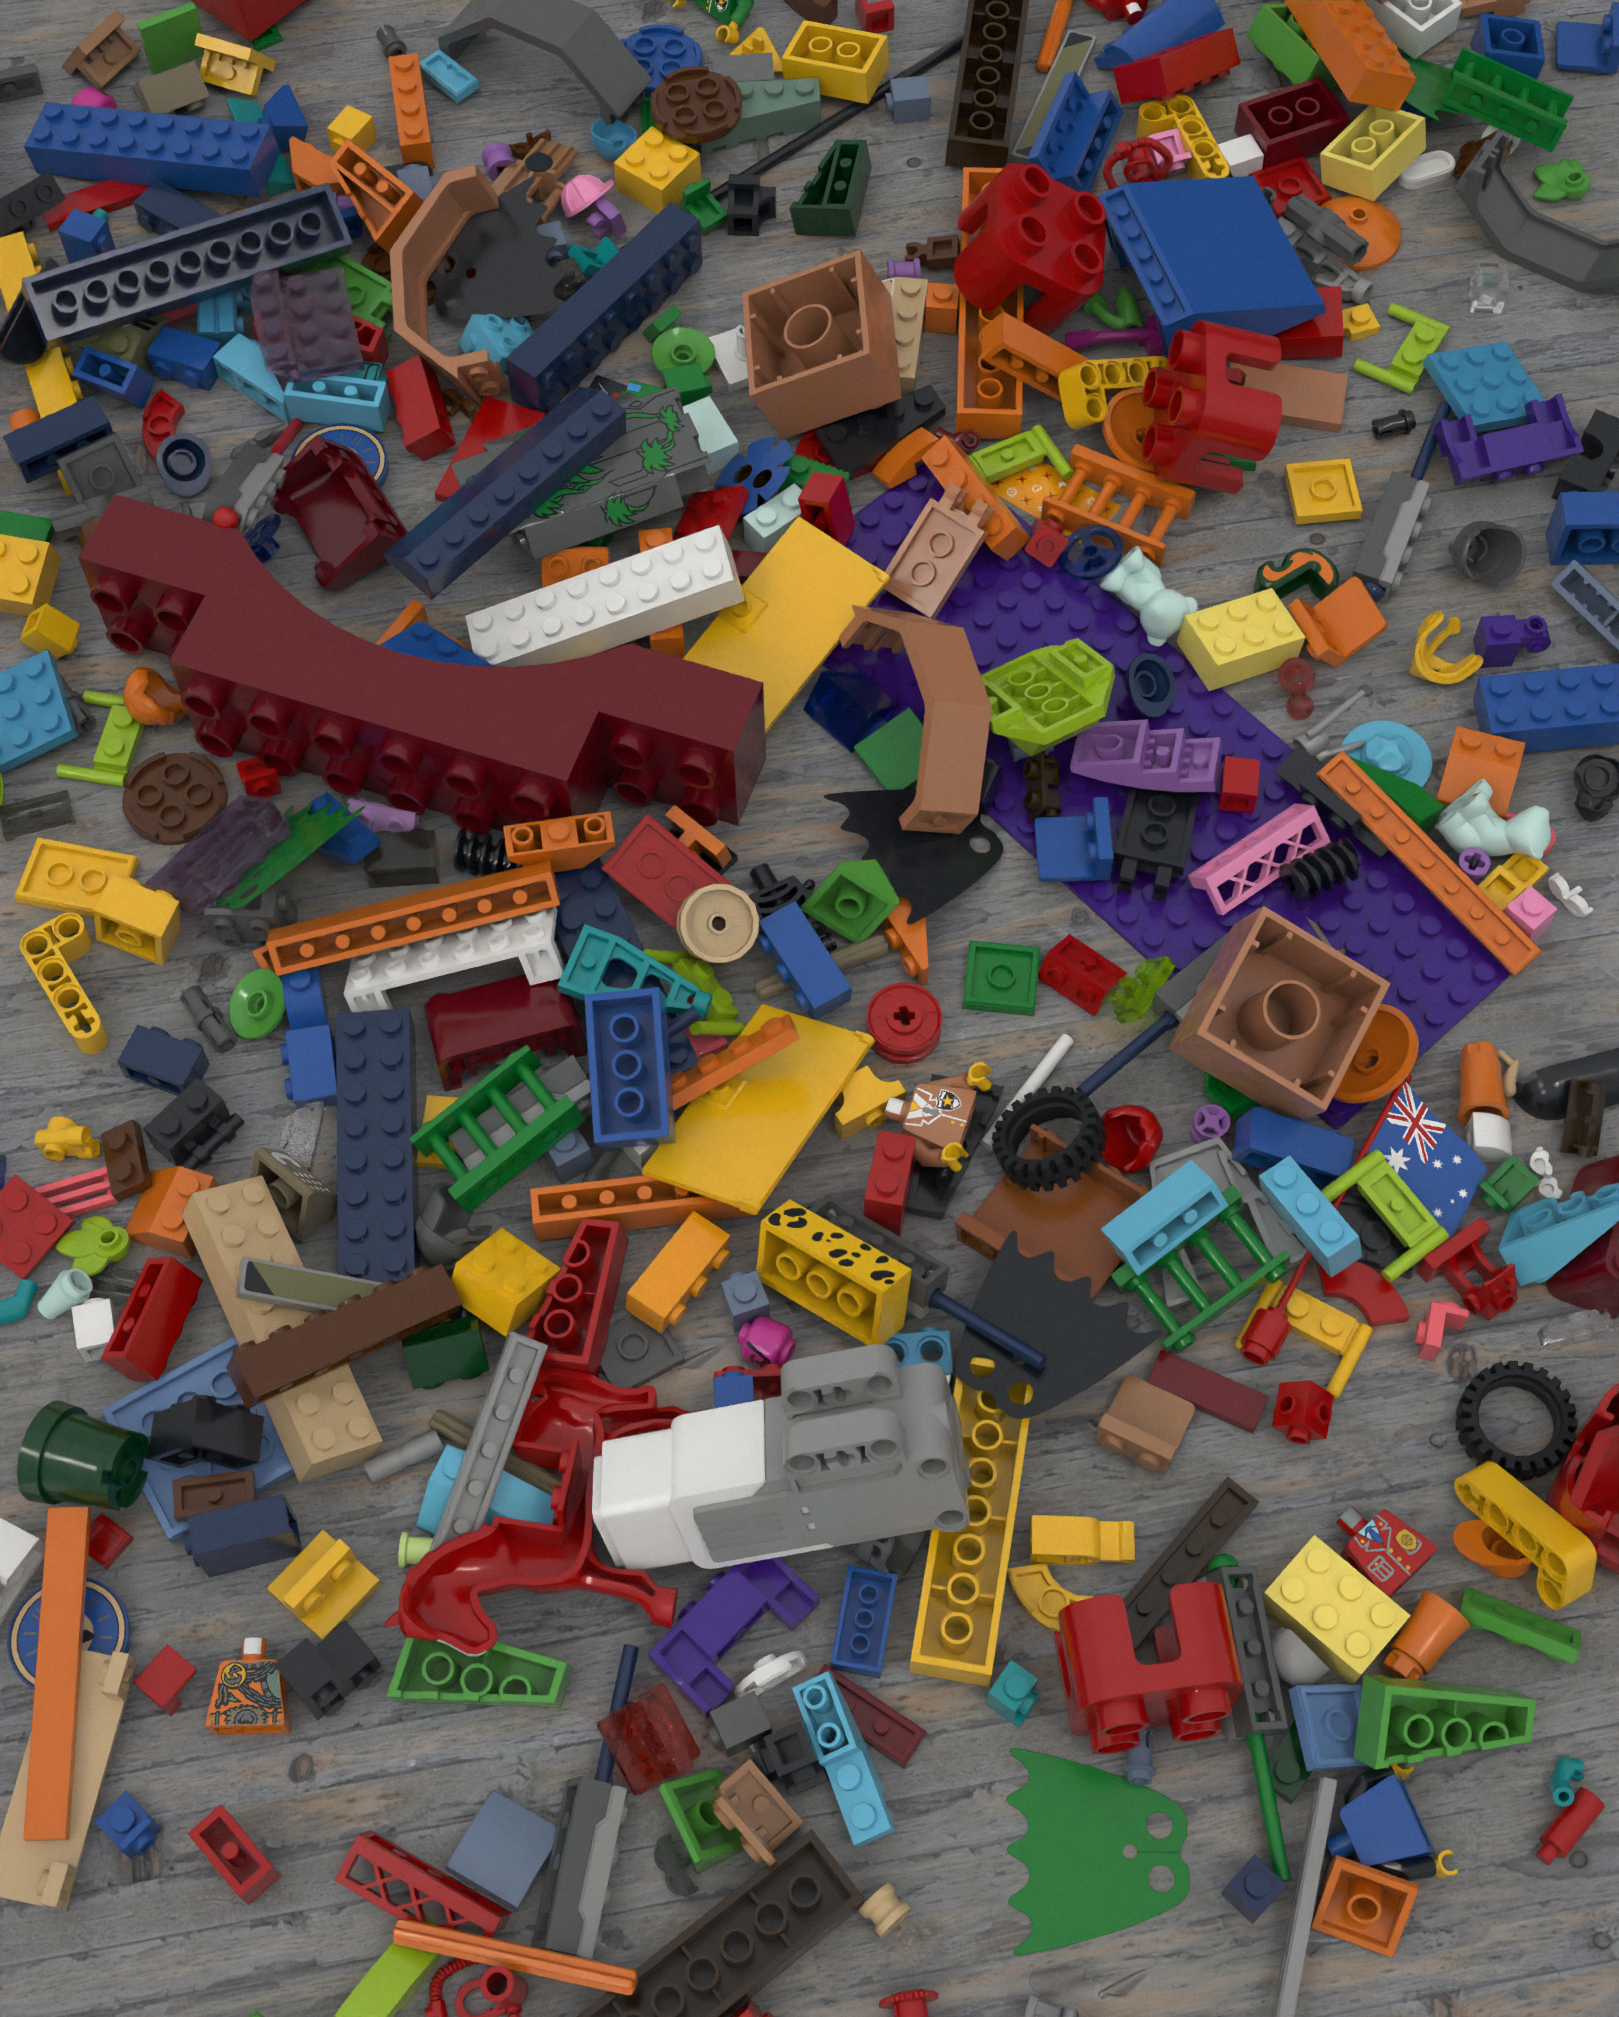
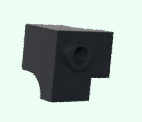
[727,174,777,236]
[748,1721,830,1797]

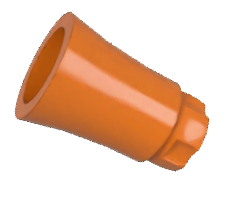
[1457,1041,1510,1126]
[1381,1591,1470,1680]

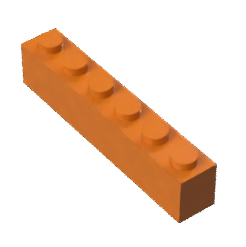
[530,1175,761,1241]

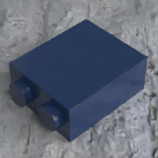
[183,1494,303,1578]

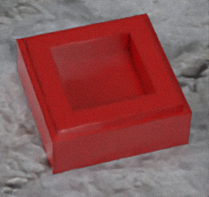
[88,1513,134,1570]

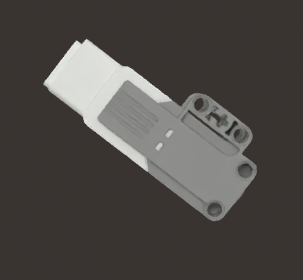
[592,1344,971,1570]

